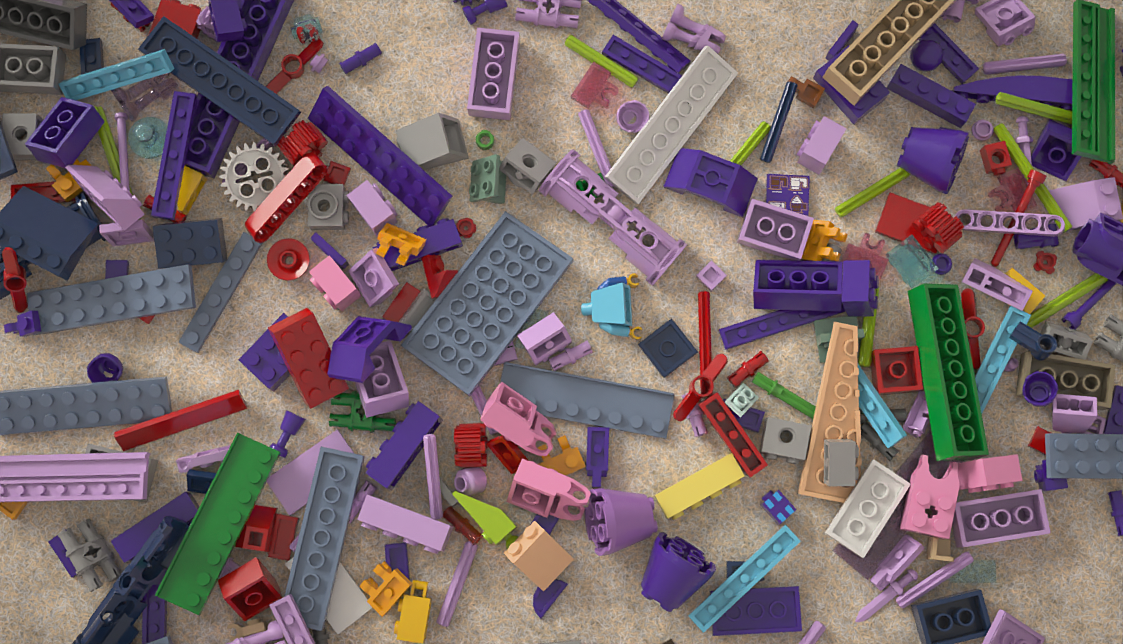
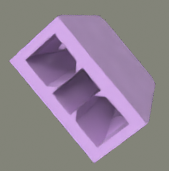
[1052,394,1097,434]

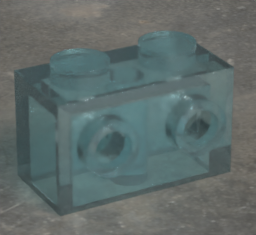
[885,235,939,289]

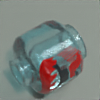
[290,14,323,44]

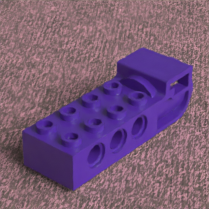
[1072,212,1123,286]

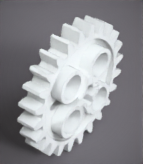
[219,142,288,211]

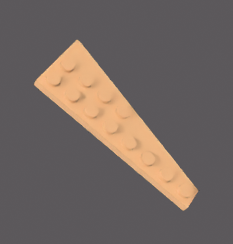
[798,322,862,503]

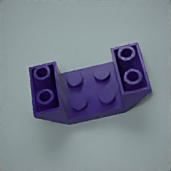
[664,148,758,218]
[327,316,412,383]

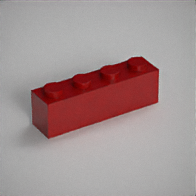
[697,392,768,478]

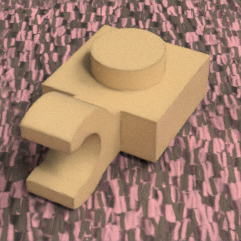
[227,618,268,641]

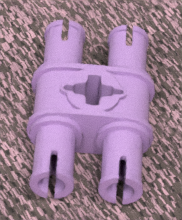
[515,0,582,29]

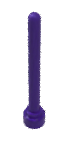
[1062,279,1117,330]

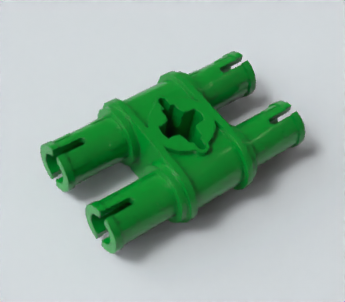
[329,390,396,433]

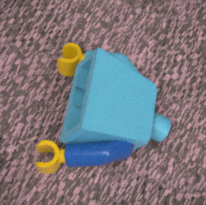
[581,273,642,340]

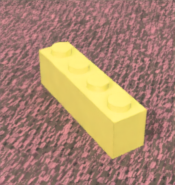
[654,453,745,521]

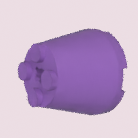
[584,488,658,556]

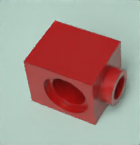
[980,141,1012,176]

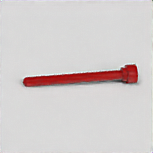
[991,169,1047,267]

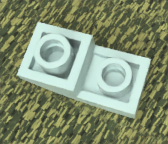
[725,383,759,417]

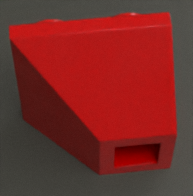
[234,505,278,552]

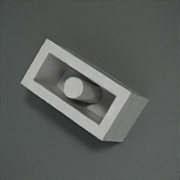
[824,439,859,486]

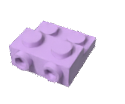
[975,0,1036,46]
[348,248,399,307]

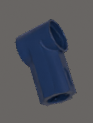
[1009,321,1057,360]

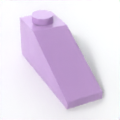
[962,258,1033,311]

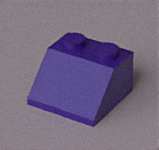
[1031,119,1082,181]

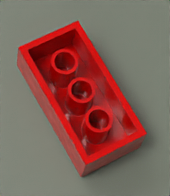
[268,308,349,409]

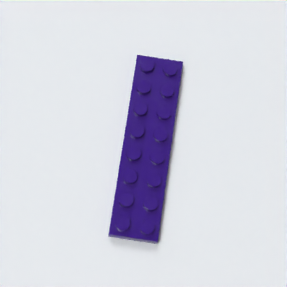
[308,86,453,227]

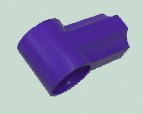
[1013,224,1059,250]

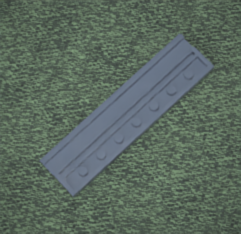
[500,362,675,439]

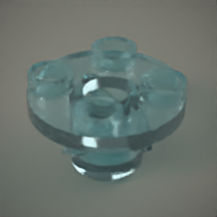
[128,117,167,159]

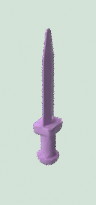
[1015,116,1033,188]
[855,569,918,622]

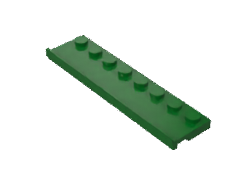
[1072,0,1115,165]
[155,432,281,616]

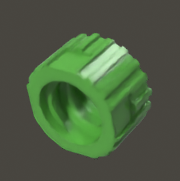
[476,130,495,150]

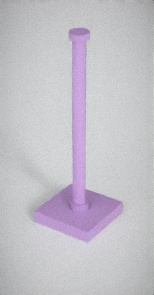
[99,112,154,246]

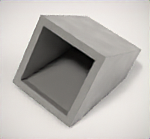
[396,113,469,170]

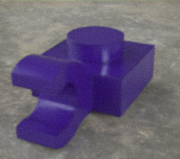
[3,310,41,337]

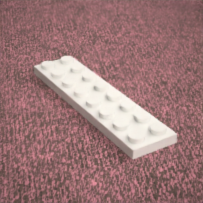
[605,46,738,204]

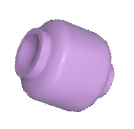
[454,467,487,496]

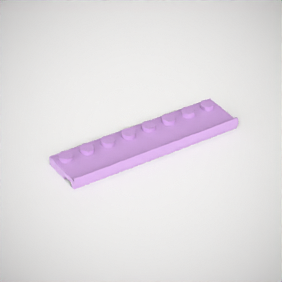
[0,452,150,502]

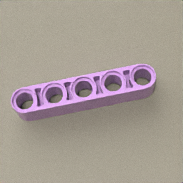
[955,209,1065,237]

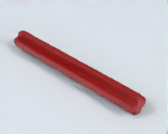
[698,291,713,397]

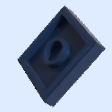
[638,318,698,378]

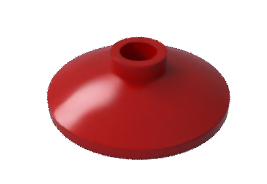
[267,238,310,281]

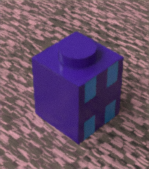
[760,490,797,525]

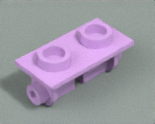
[902,390,930,438]

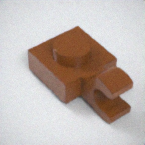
[788,76,825,108]

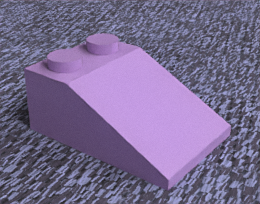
[1048,177,1123,231]

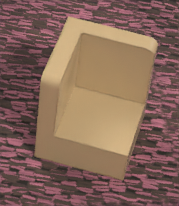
[926,537,954,562]

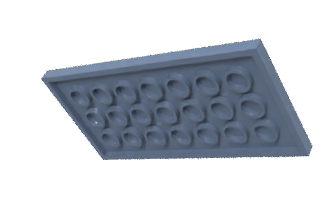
[401,211,574,397]

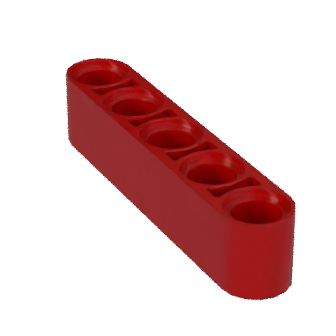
[245,152,328,243]

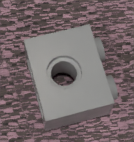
[1,113,44,160]
[499,138,556,195]
[308,184,349,230]
[759,417,811,464]

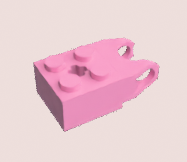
[480,382,556,456]
[900,455,960,539]
[507,459,591,521]

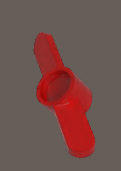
[265,38,324,94]
[2,247,28,313]
[961,288,985,370]
[673,354,728,422]

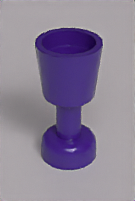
[462,0,508,25]
[269,410,306,458]

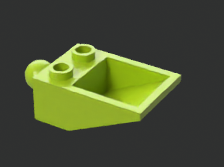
[452,491,519,549]

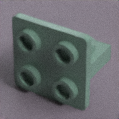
[469,154,507,204]
[814,316,865,363]

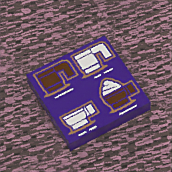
[766,174,810,216]

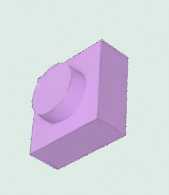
[696,260,727,291]

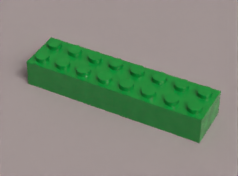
[907,283,989,461]

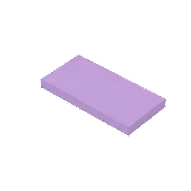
[267,429,355,516]

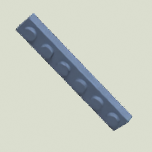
[178,232,263,353]

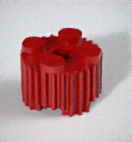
[277,120,328,166]
[913,202,964,253]
[454,423,488,468]

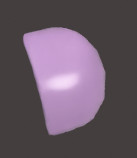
[616,100,649,133]

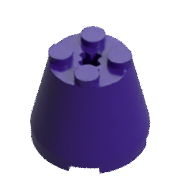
[897,127,969,194]
[641,532,716,612]

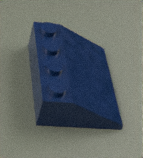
[0,186,100,281]

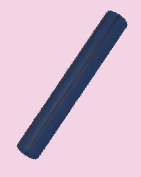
[760,81,798,163]

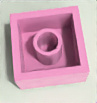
[309,255,362,311]
[958,454,1023,493]

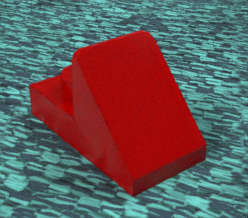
[421,255,458,298]
[486,435,529,474]

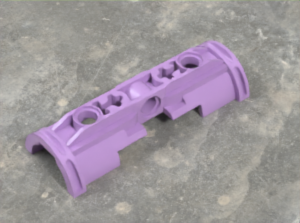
[538,149,688,286]

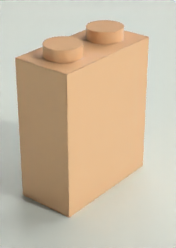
[504,521,574,591]

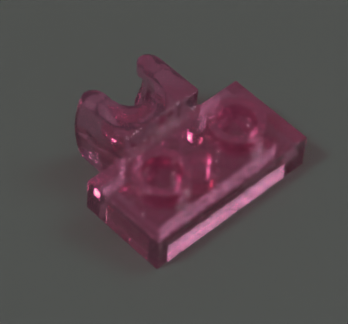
[571,62,619,109]
[988,168,1037,212]
[841,233,889,280]

